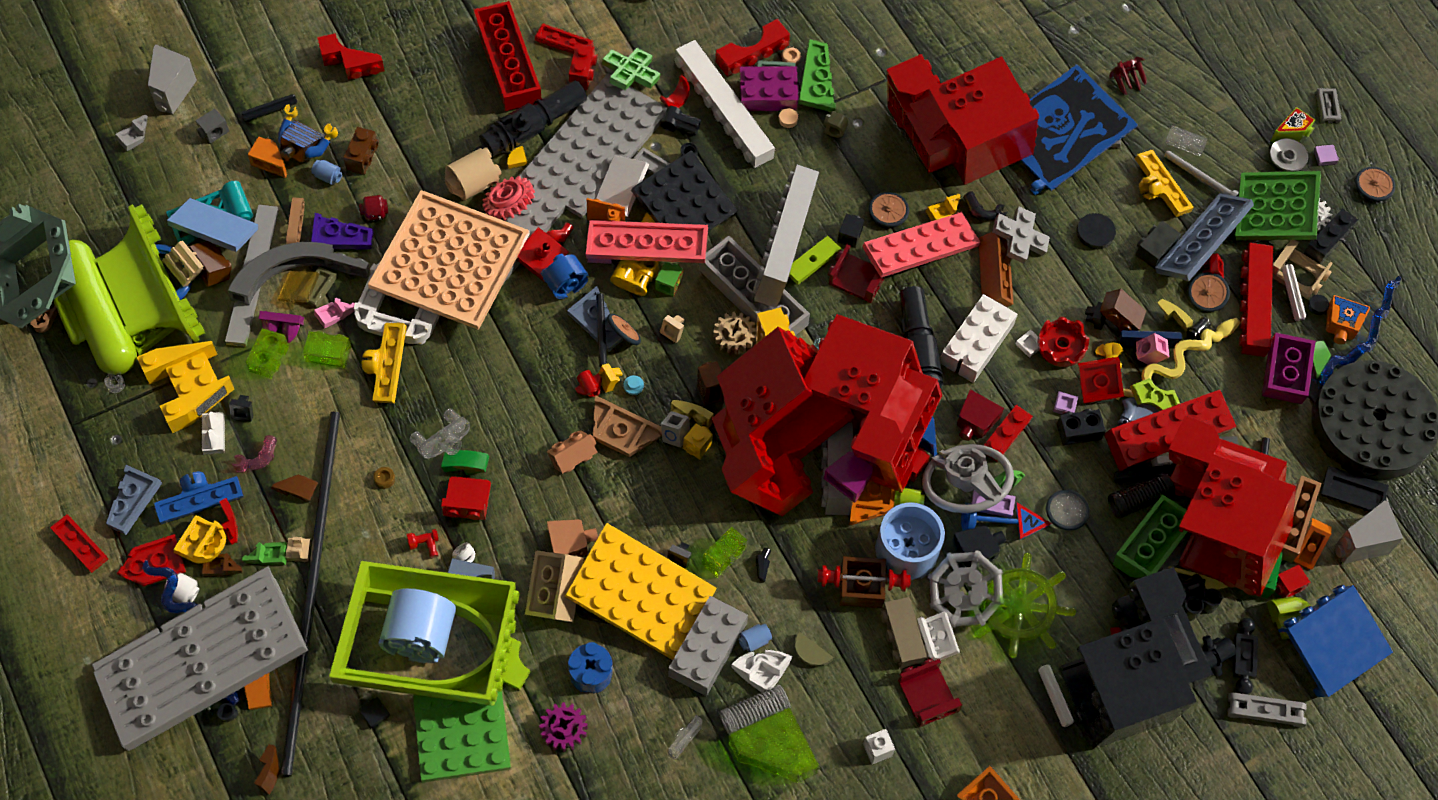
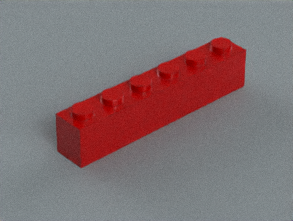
[1239,243,1273,357]

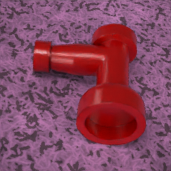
[406,529,439,558]

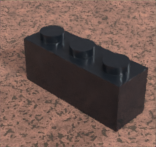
[1304,208,1358,264]

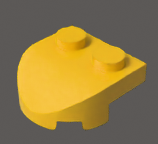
[174,515,226,564]

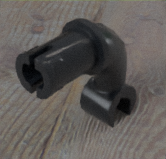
[963,191,1008,221]

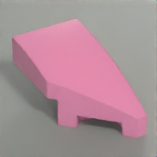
[314,298,355,329]

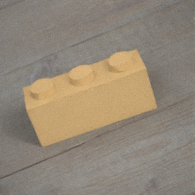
[525,551,584,622]

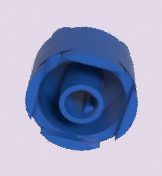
[541,254,589,299]
[568,642,613,693]

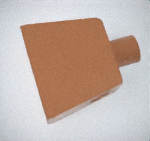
[547,520,598,557]

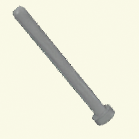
[1164,151,1239,197]

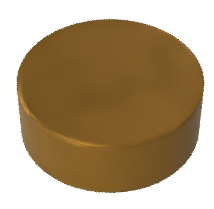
[374,467,395,489]

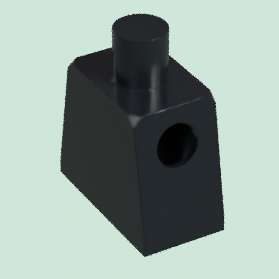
[952,526,1006,571]

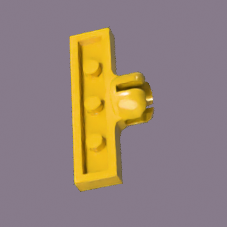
[1135,150,1194,217]
[362,323,407,404]

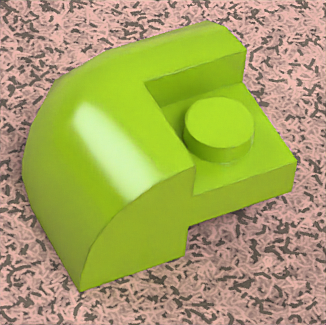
[1267,597,1312,640]

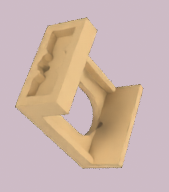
[1272,240,1333,299]

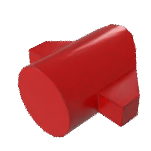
[575,370,602,398]

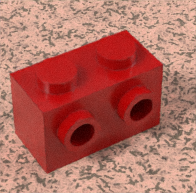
[569,44,598,90]

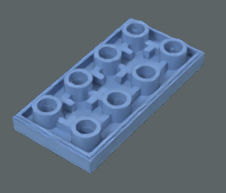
[167,198,258,252]

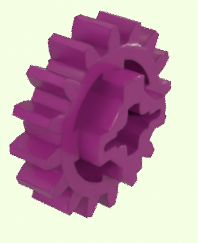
[540,702,588,752]

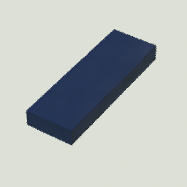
[1117,330,1182,348]

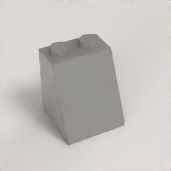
[148,45,197,114]
[1335,500,1403,564]

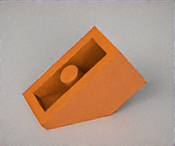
[248,137,287,178]
[1294,518,1332,570]
[244,673,272,710]

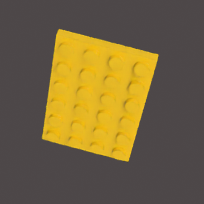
[564,523,717,660]

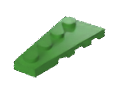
[798,39,836,112]

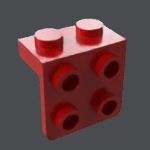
[441,476,491,520]

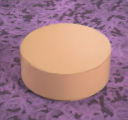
[782,48,801,66]
[779,109,798,128]

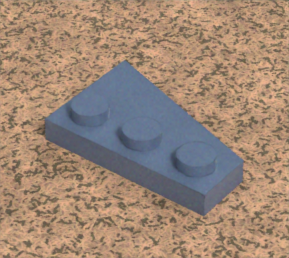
[106,465,162,535]

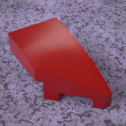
[219,498,238,545]

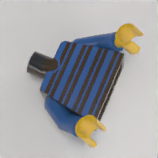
[278,104,338,162]

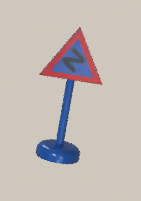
[961,502,1052,540]

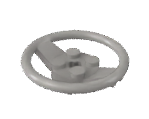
[922,444,1014,513]

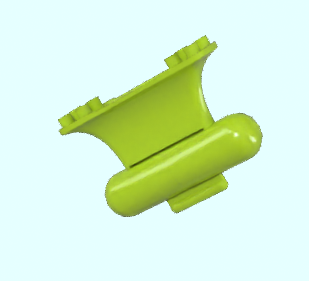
[53,204,205,375]

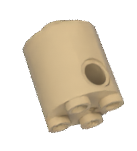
[445,148,502,200]

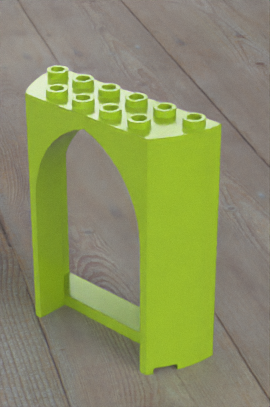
[329,561,519,706]

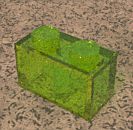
[303,331,351,368]

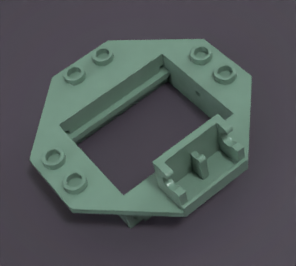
[0,204,76,328]

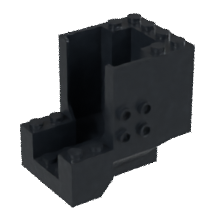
[1059,567,1213,750]

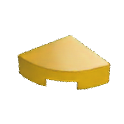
[508,146,527,169]

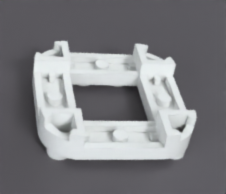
[354,263,440,345]

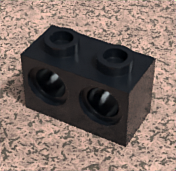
[1057,409,1106,446]

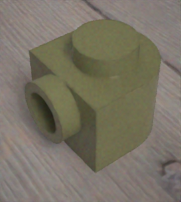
[823,111,849,138]

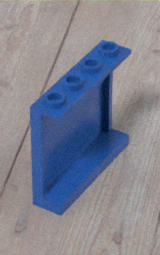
[1278,584,1393,697]

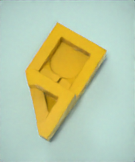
[926,194,961,221]

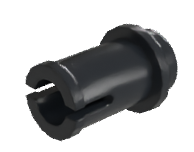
[1187,317,1211,340]

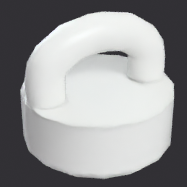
[452,542,475,563]

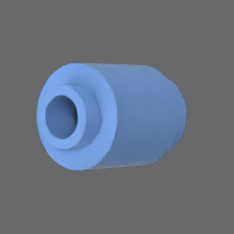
[312,160,342,185]
[738,624,772,652]

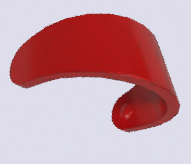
[659,75,690,108]

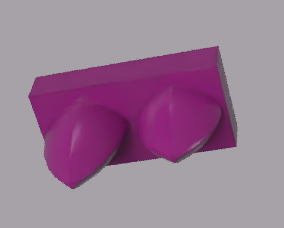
[259,311,304,343]

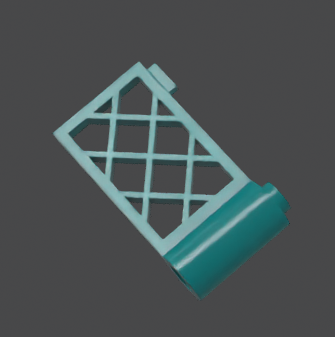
[166,181,253,246]

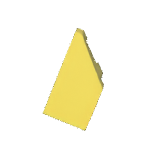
[1157,299,1193,332]

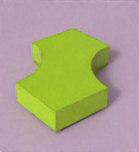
[1130,378,1180,411]
[491,637,530,691]

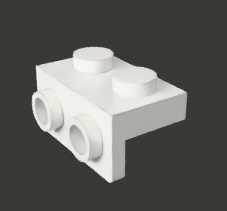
[917,612,960,660]

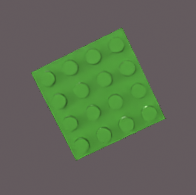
[1235,171,1321,240]
[413,691,511,783]

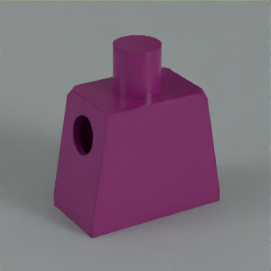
[823,451,873,503]

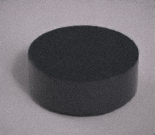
[1308,294,1329,315]

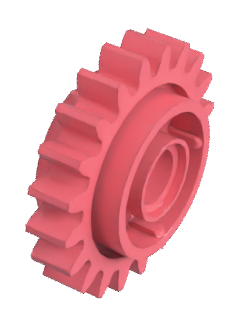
[482,176,535,221]

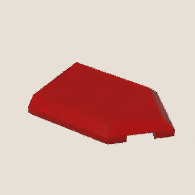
[117,534,186,586]

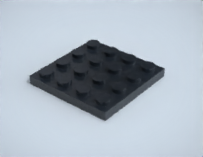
[631,150,738,232]

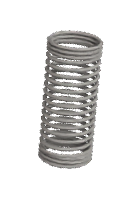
[719,685,790,736]

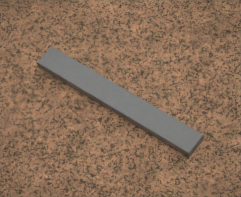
[225,205,279,347]

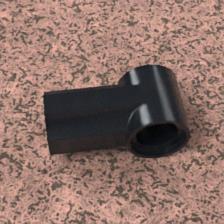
[660,106,701,135]

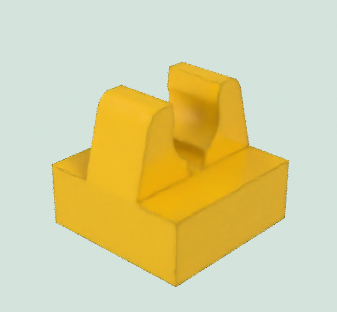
[599,363,623,393]

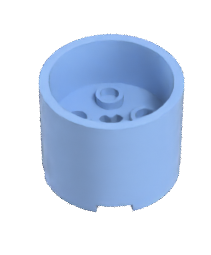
[875,503,945,579]
[379,589,456,663]

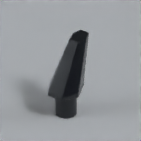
[755,547,771,583]

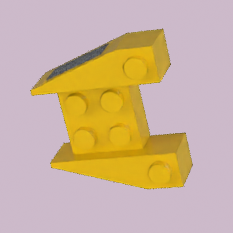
[137,341,234,433]

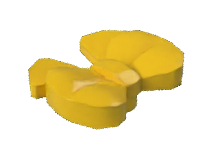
[1095,343,1123,368]

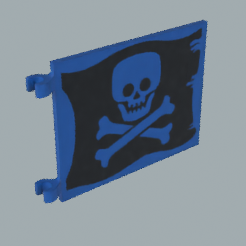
[1021,65,1138,195]

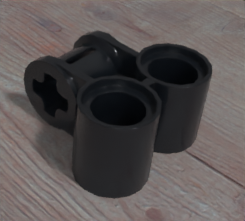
[1180,574,1222,621]

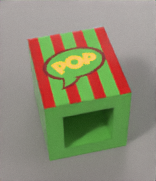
[656,262,683,297]

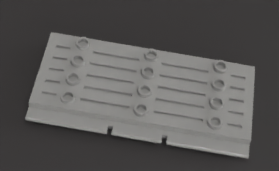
[93,566,308,751]

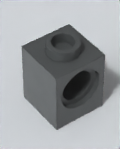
[196,108,229,143]

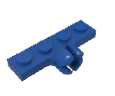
[154,472,244,524]

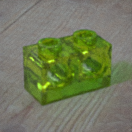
[246,328,289,378]
[702,527,747,578]

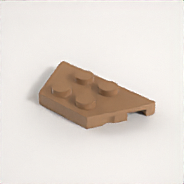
[593,396,662,457]

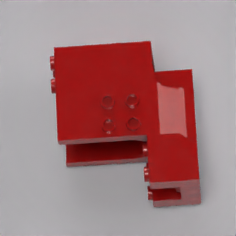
[887,54,1039,185]
[804,314,942,493]
[712,327,856,516]
[1169,416,1296,597]

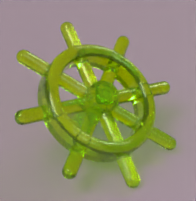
[966,553,1076,658]

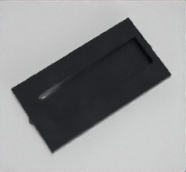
[1321,466,1389,512]

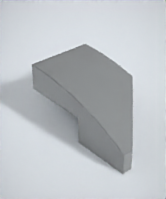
[115,115,147,151]

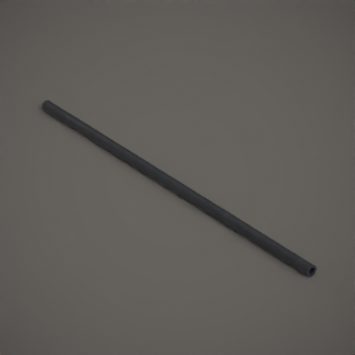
[281,412,340,777]

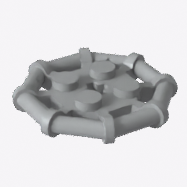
[928,550,1005,628]

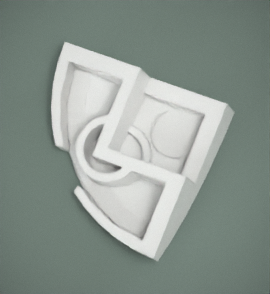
[731,650,792,695]

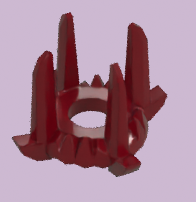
[1109,56,1147,95]

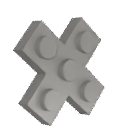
[992,206,1050,263]

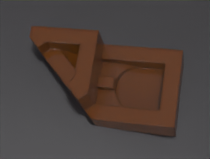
[271,474,318,502]
[202,553,243,577]
[254,744,279,795]

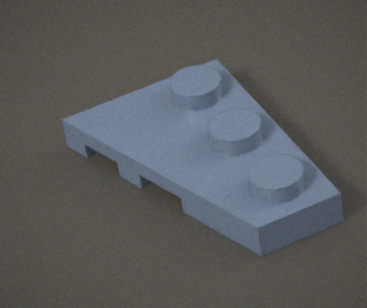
[567,286,623,352]

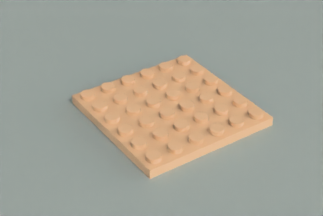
[368,190,529,330]

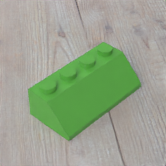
[1113,495,1188,578]

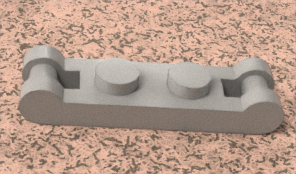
[1228,693,1306,727]

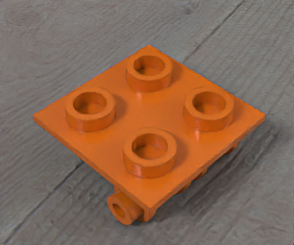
[586,198,625,222]

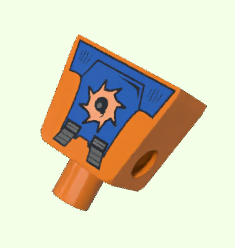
[1326,295,1370,344]

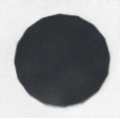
[1077,213,1116,249]

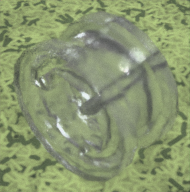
[104,374,125,393]

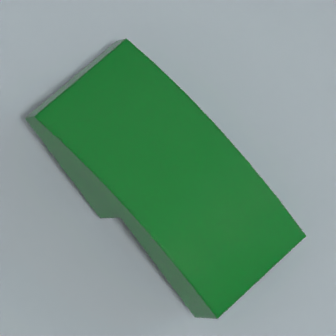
[441,450,489,475]

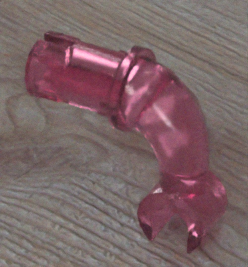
[232,435,277,472]

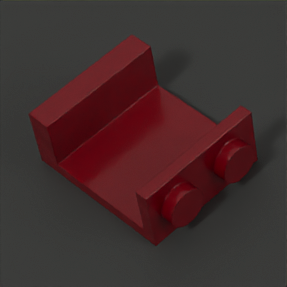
[827,244,886,303]
[898,658,962,727]

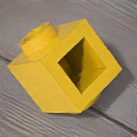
[683,423,713,460]

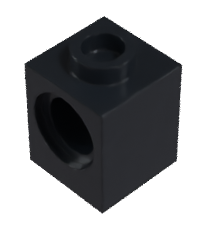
[837,213,865,248]

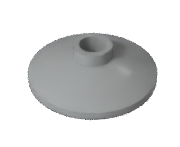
[1270,139,1308,172]

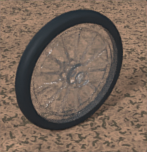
[1046,490,1090,531]

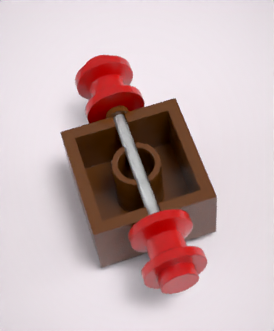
[817,556,911,608]

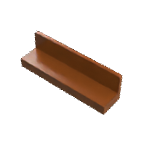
[979,232,1013,307]

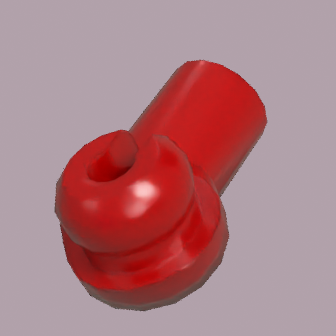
[546,223,573,242]

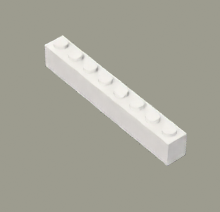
[674,40,775,168]

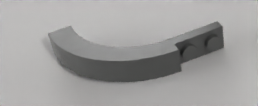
[228,242,369,305]

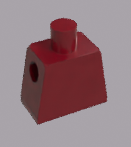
[957,389,1004,441]

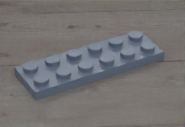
[1155,193,1254,281]

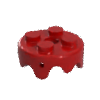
[1037,317,1089,367]

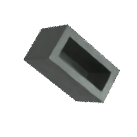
[1136,221,1181,268]

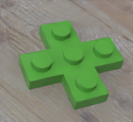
[602,48,661,91]

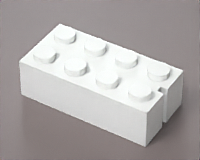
[940,294,1018,383]

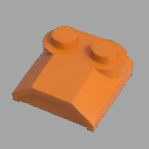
[957,766,1020,800]

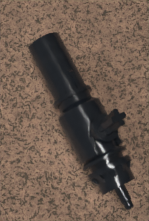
[471,80,587,157]
[899,286,943,389]

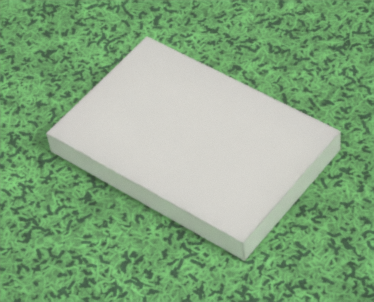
[596,155,649,217]

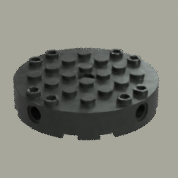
[1311,360,1438,480]

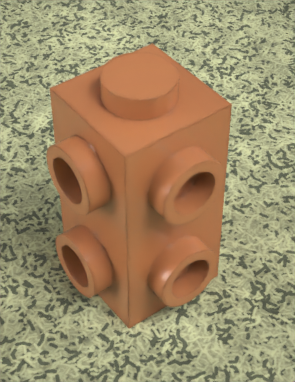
[547,430,597,473]

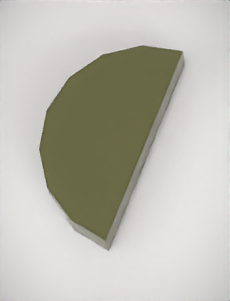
[795,631,834,667]

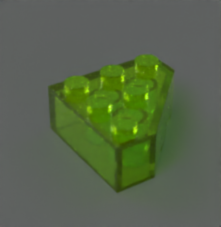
[729,707,819,783]

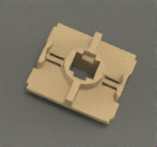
[162,241,204,287]

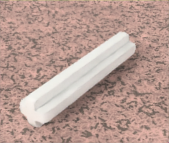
[1282,264,1306,321]
[1039,665,1074,727]

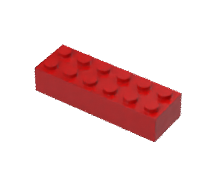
[473,1,542,111]
[1104,390,1237,471]

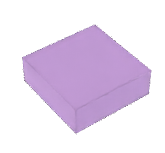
[1314,145,1339,166]
[1053,392,1078,414]

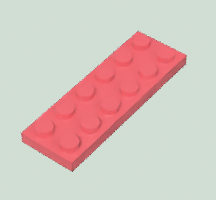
[862,212,981,278]
[586,220,708,263]

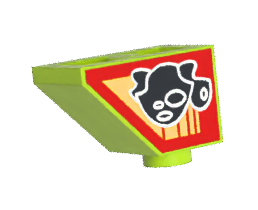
[1270,107,1315,143]

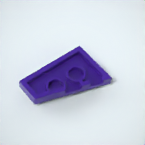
[311,213,373,249]

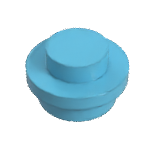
[624,375,644,395]

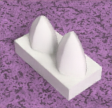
[202,412,225,454]

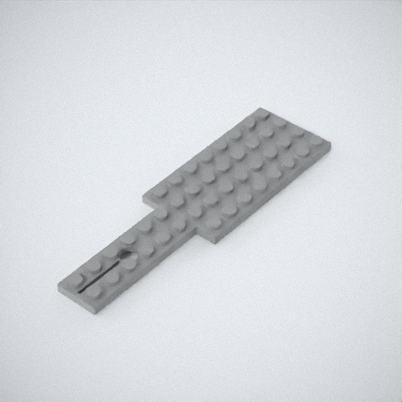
[504,74,667,282]

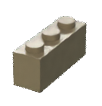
[880,597,927,669]

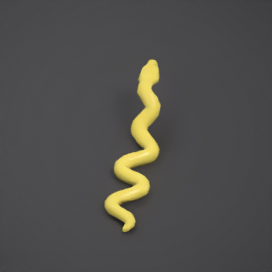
[1116,318,1240,400]

